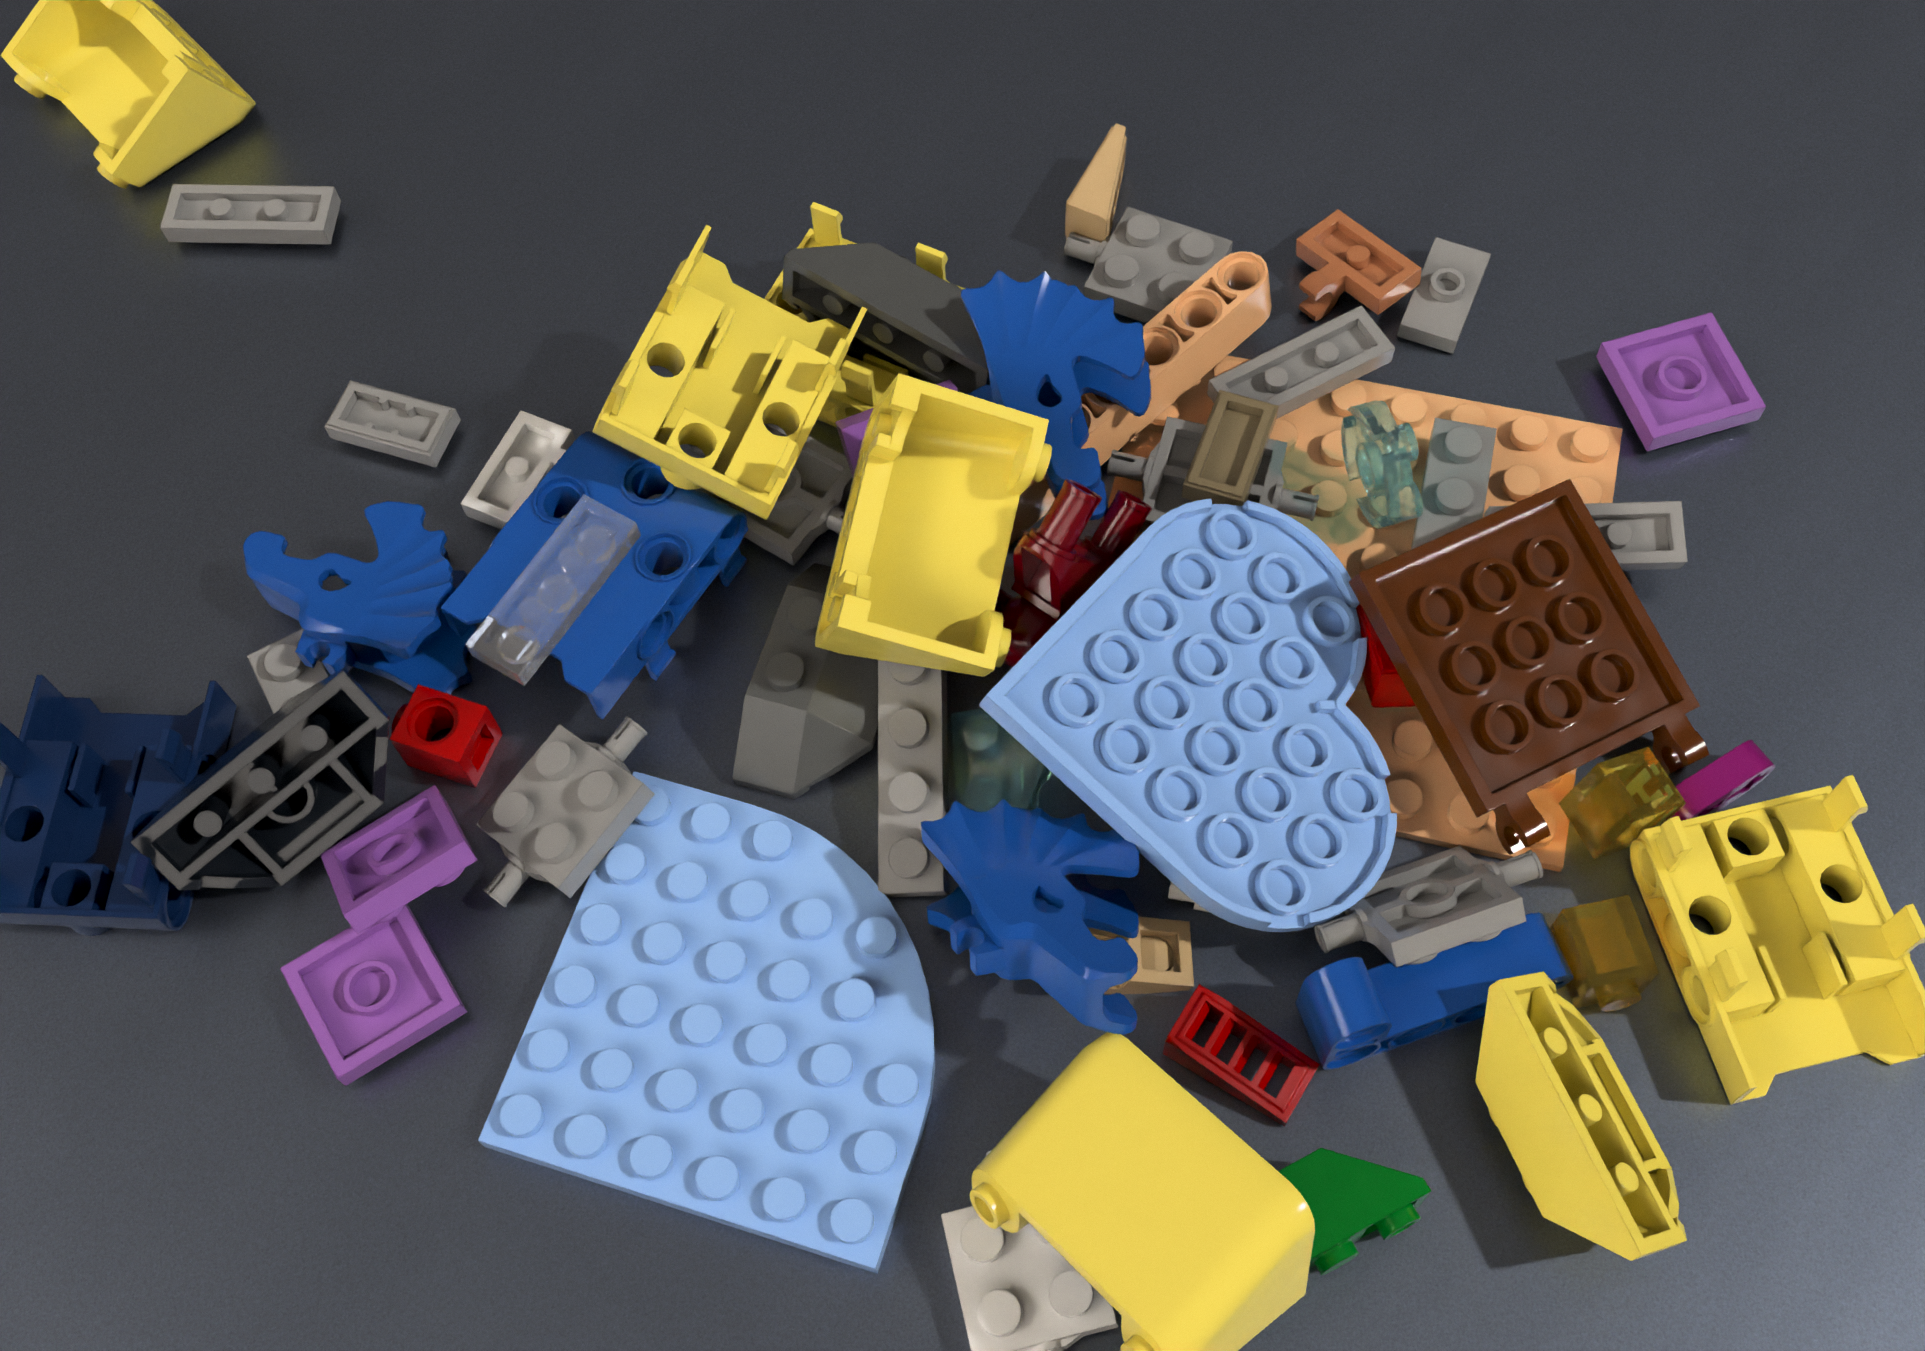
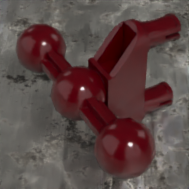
[995,479,1152,667]

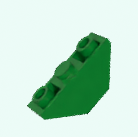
[1278,1148,1431,1276]

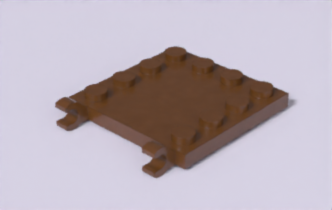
[1349,479,1709,855]

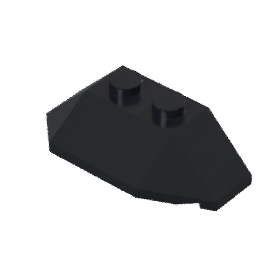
[131,668,390,891]

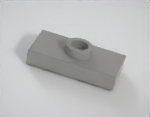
[1397,237,1491,354]
[324,380,461,467]

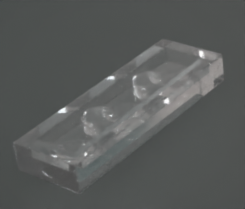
[465,494,641,686]

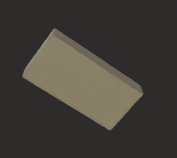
[1181,389,1279,506]

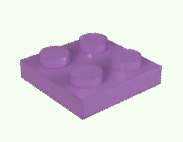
[1596,312,1766,452]
[321,785,477,934]
[280,904,467,1086]

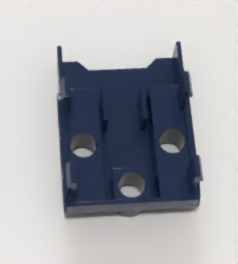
[0,675,237,936]

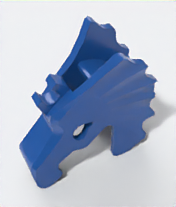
[961,270,1151,521]
[243,501,482,695]
[921,799,1139,1035]

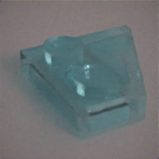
[951,708,1052,812]

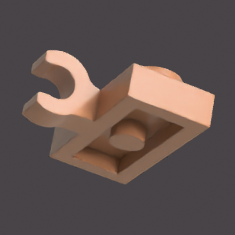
[1296,209,1421,321]

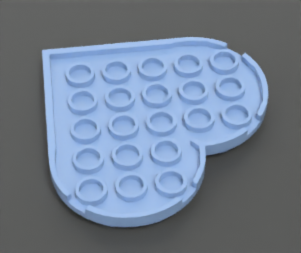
[979,498,1397,932]

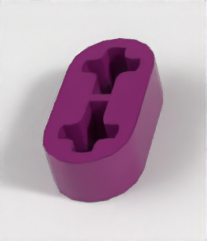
[1654,740,1775,823]

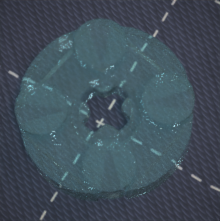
[1341,400,1423,529]

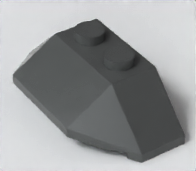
[782,242,990,394]
[732,563,878,800]

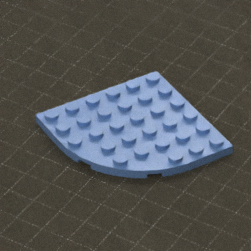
[478,771,935,1274]

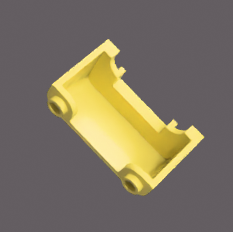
[0,0,256,189]
[815,373,1052,677]
[970,1032,1315,1351]

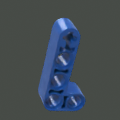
[1295,912,1574,1070]

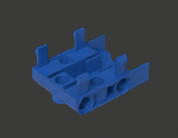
[441,431,748,720]

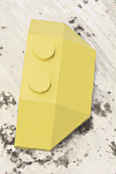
[1475,971,1687,1261]

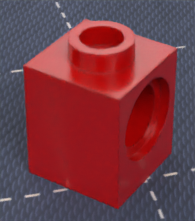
[389,684,503,788]

